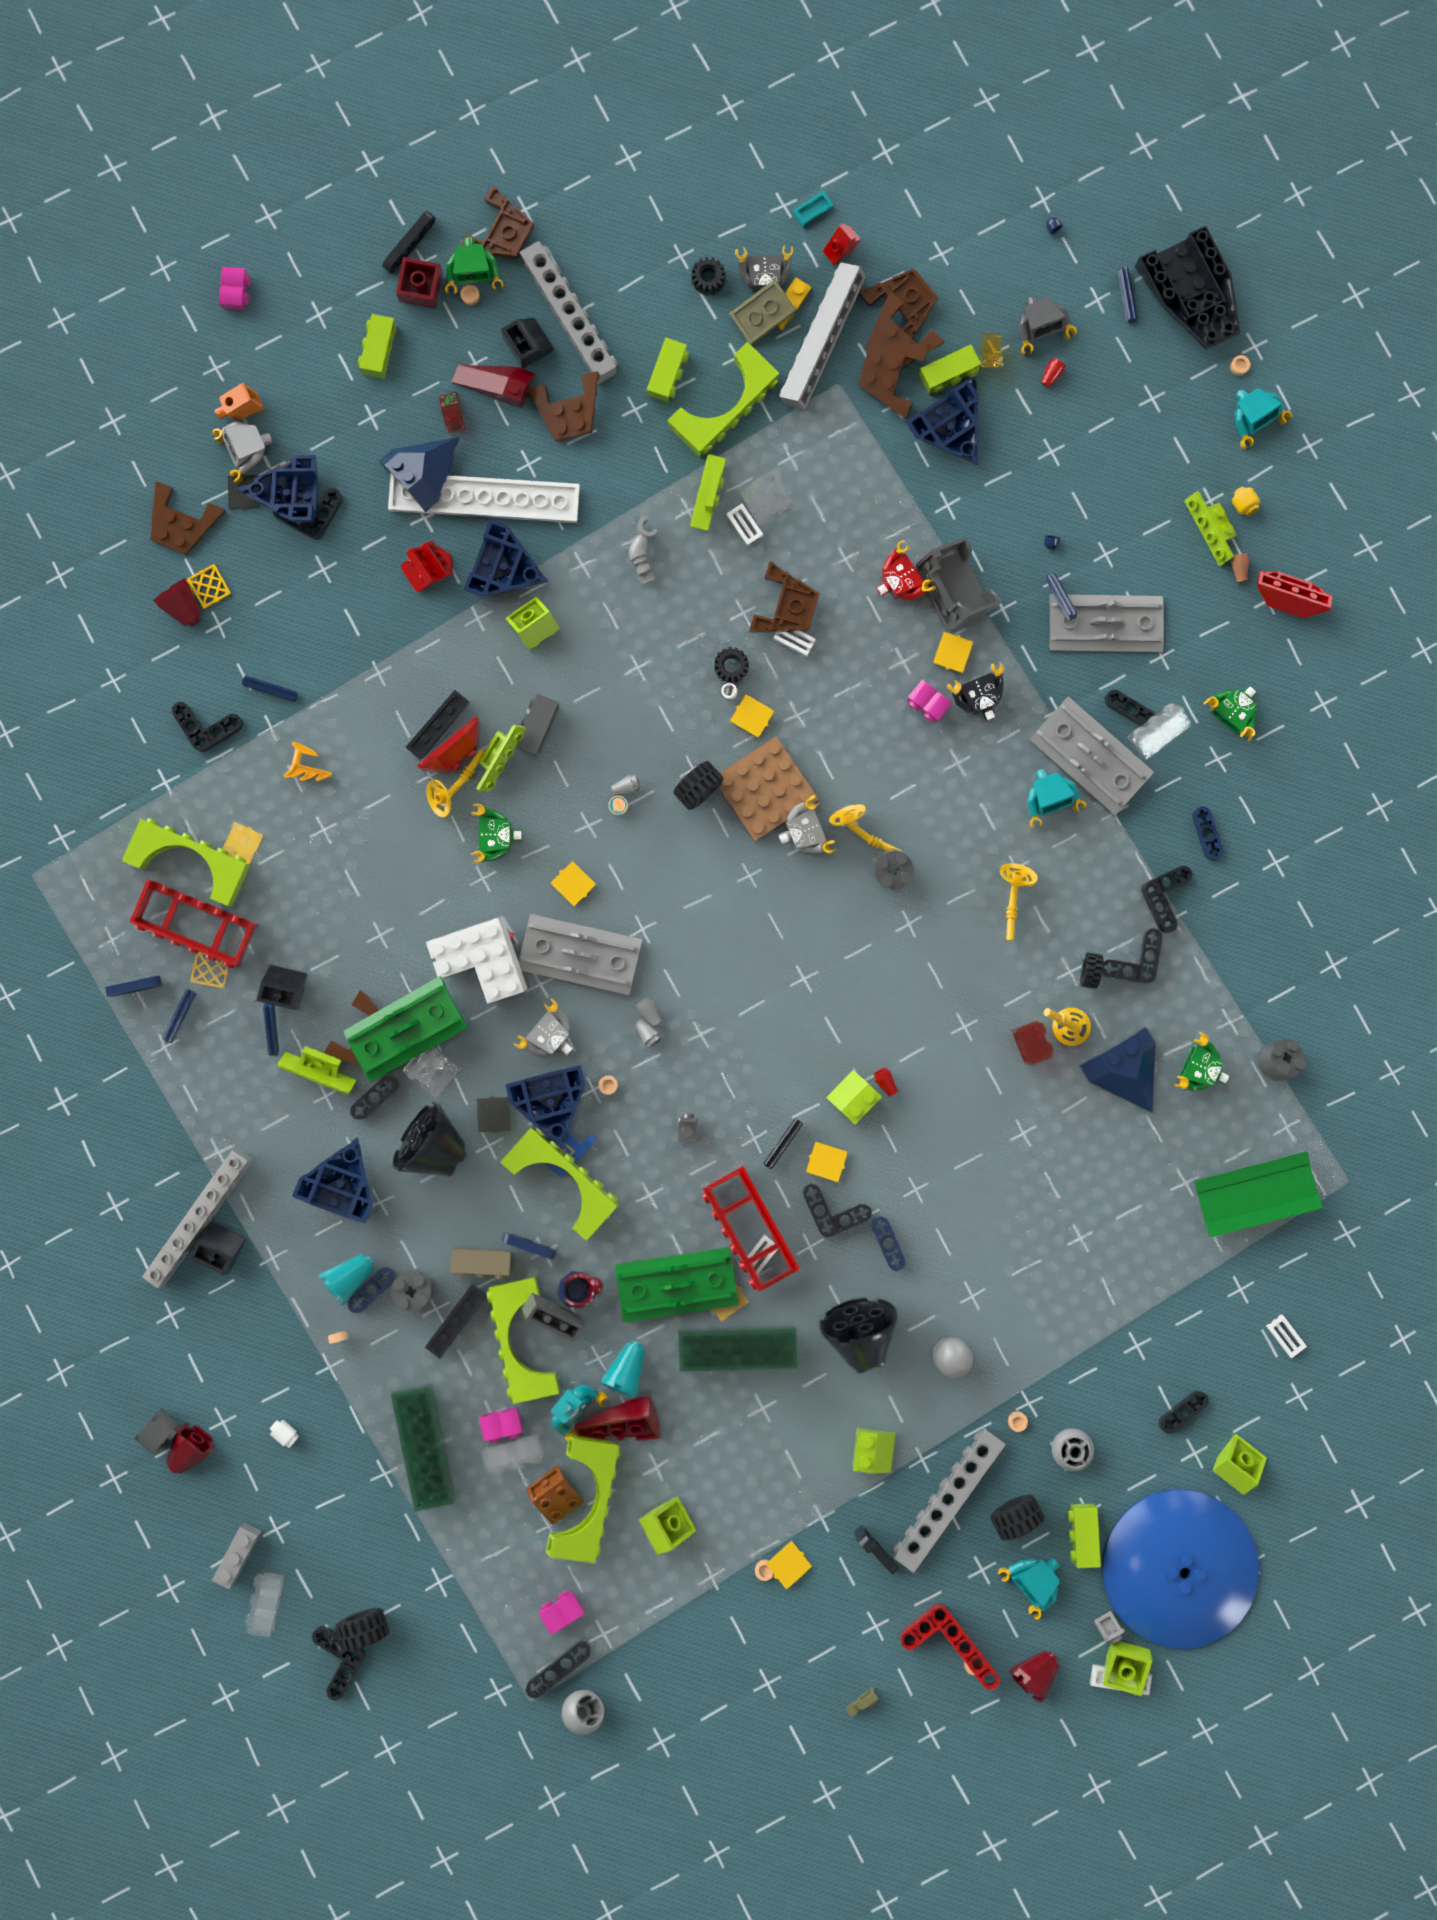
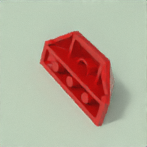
[1257,571,1333,618]
[417,716,480,773]

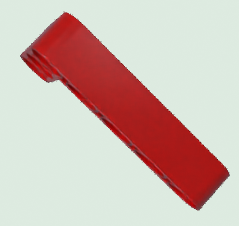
[900,1603,999,1690]

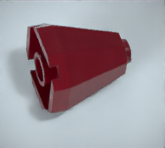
[153,578,201,627]
[166,1423,215,1474]
[1009,1651,1059,1703]

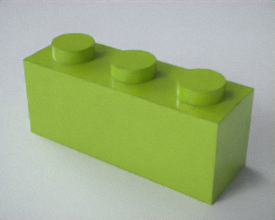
[358,314,397,379]
[647,337,689,403]
[919,344,981,395]
[1068,1503,1101,1568]

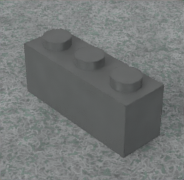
[516,693,560,758]
[522,1293,585,1343]

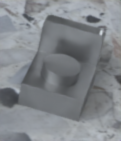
[677,1114,698,1142]

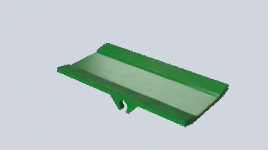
[344,976,468,1082]
[1194,1151,1323,1238]
[615,1247,738,1323]

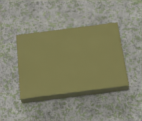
[729,279,797,345]

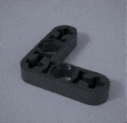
[273,488,343,540]
[172,702,243,752]
[1141,866,1193,934]
[1102,928,1162,984]
[803,1184,872,1237]
[854,1525,900,1574]
[312,1626,365,1701]

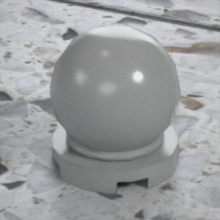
[932,1337,974,1379]

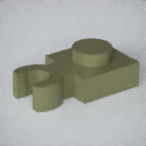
[846,1687,879,1717]

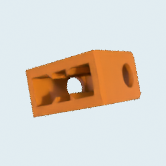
[215,383,264,421]

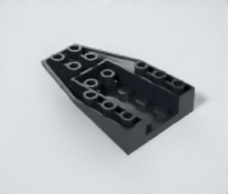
[1134,226,1241,350]

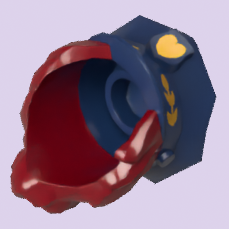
[557,1271,603,1309]

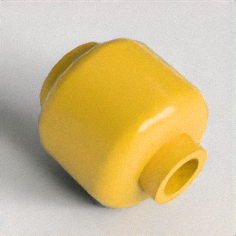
[1232,486,1261,516]

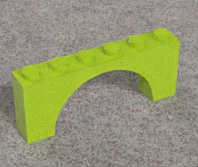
[667,342,779,458]
[122,818,250,907]
[500,1126,619,1241]
[486,1276,560,1404]
[546,1435,620,1563]

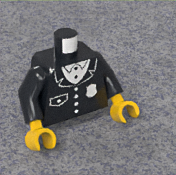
[947,662,1004,722]

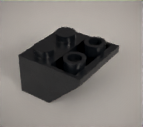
[501,318,554,369]
[256,965,308,1011]
[189,1222,246,1275]

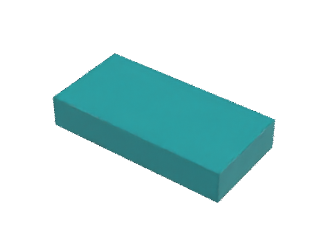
[792,190,834,228]

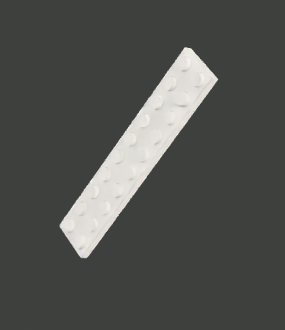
[388,474,580,523]

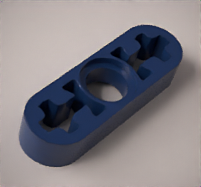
[1192,806,1223,861]
[105,976,163,997]
[872,1217,905,1271]
[501,1232,557,1260]
[348,1267,395,1313]

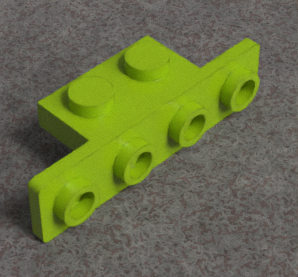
[690,454,726,531]
[1184,491,1237,566]
[476,725,526,792]
[277,1046,356,1095]

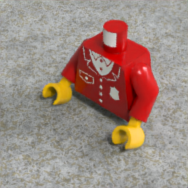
[876,540,936,600]

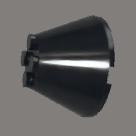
[392,1101,467,1177]
[819,1298,898,1373]

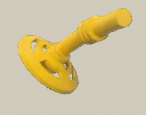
[426,749,485,817]
[829,804,901,851]
[1000,863,1038,941]
[1044,1008,1091,1046]

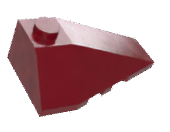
[452,365,535,409]
[574,1396,661,1441]

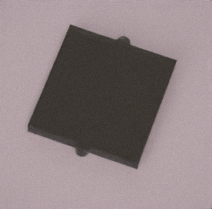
[228,474,261,510]
[477,1096,511,1133]

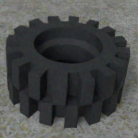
[692,257,725,295]
[714,647,749,683]
[1080,952,1104,989]

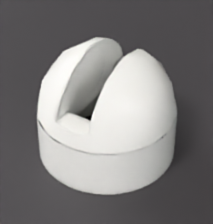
[722,683,738,699]

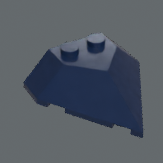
[905,380,978,465]
[379,437,459,513]
[237,455,319,522]
[463,519,549,597]
[1079,1027,1156,1113]
[505,1065,586,1150]
[292,1137,373,1224]

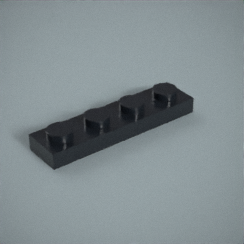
[405,690,470,760]
[425,1284,487,1359]

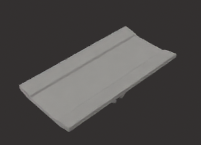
[1049,594,1164,653]
[1029,696,1154,815]
[519,914,642,995]

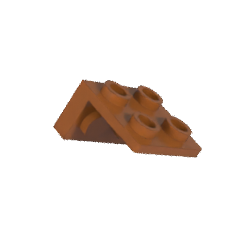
[526,1465,584,1525]

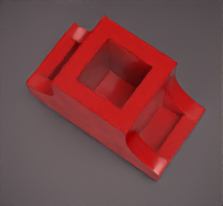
[822,223,861,265]

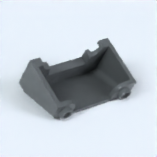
[916,537,1001,629]

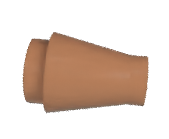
[1230,553,1250,582]

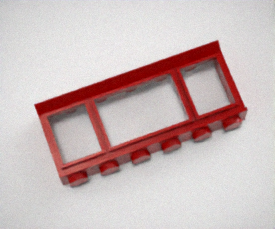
[129,879,259,969]
[702,1166,800,1292]

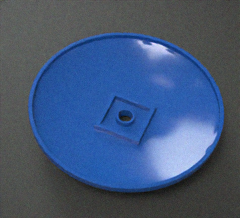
[1102,1489,1259,1649]

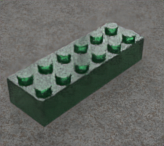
[678,1326,798,1372]
[391,1383,456,1512]

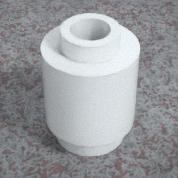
[270,1420,299,1448]

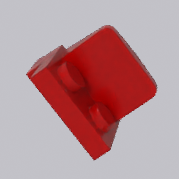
[401,541,454,592]

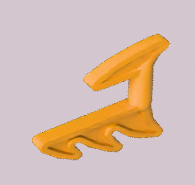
[284,742,333,781]

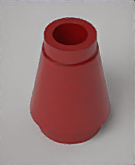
[1040,358,1066,388]
[873,1067,898,1097]

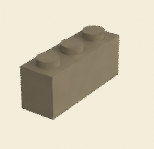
[450,1248,512,1279]

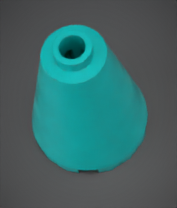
[318,1254,374,1306]
[600,1341,645,1398]

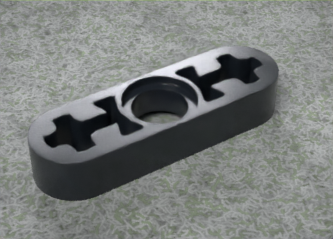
[1105,690,1156,728]
[350,1076,398,1120]
[1159,1390,1209,1433]

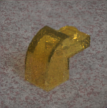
[980,333,1003,368]

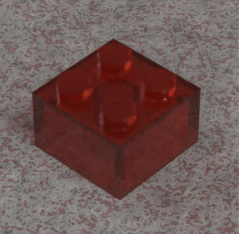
[1011,1020,1054,1066]

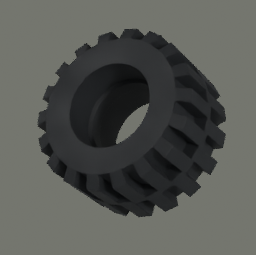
[673,761,724,810]
[990,1495,1045,1540]
[335,1608,390,1651]

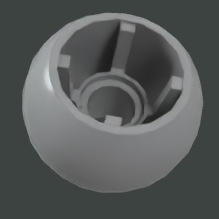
[1051,1428,1094,1472]
[561,1690,605,1735]

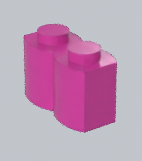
[219,267,251,310]
[907,680,952,723]
[479,1407,524,1443]
[539,1590,585,1635]

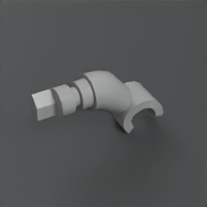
[629,516,657,585]

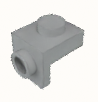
[1093,1611,1125,1644]

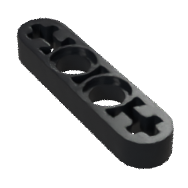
[382,211,436,274]
[526,1641,591,1698]

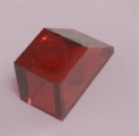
[439,391,466,433]

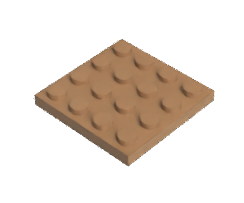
[719,736,819,842]

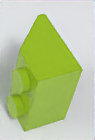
[506,597,560,650]
[826,1070,882,1125]
[852,1427,896,1473]
[1212,1434,1267,1495]
[639,1496,696,1555]
[1103,1641,1152,1696]

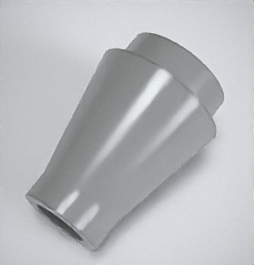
[611,774,641,796]
[635,997,661,1027]
[634,1019,661,1048]

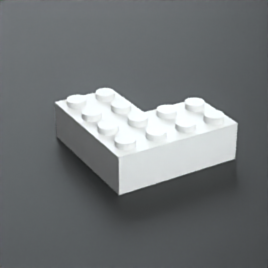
[426,916,528,1004]

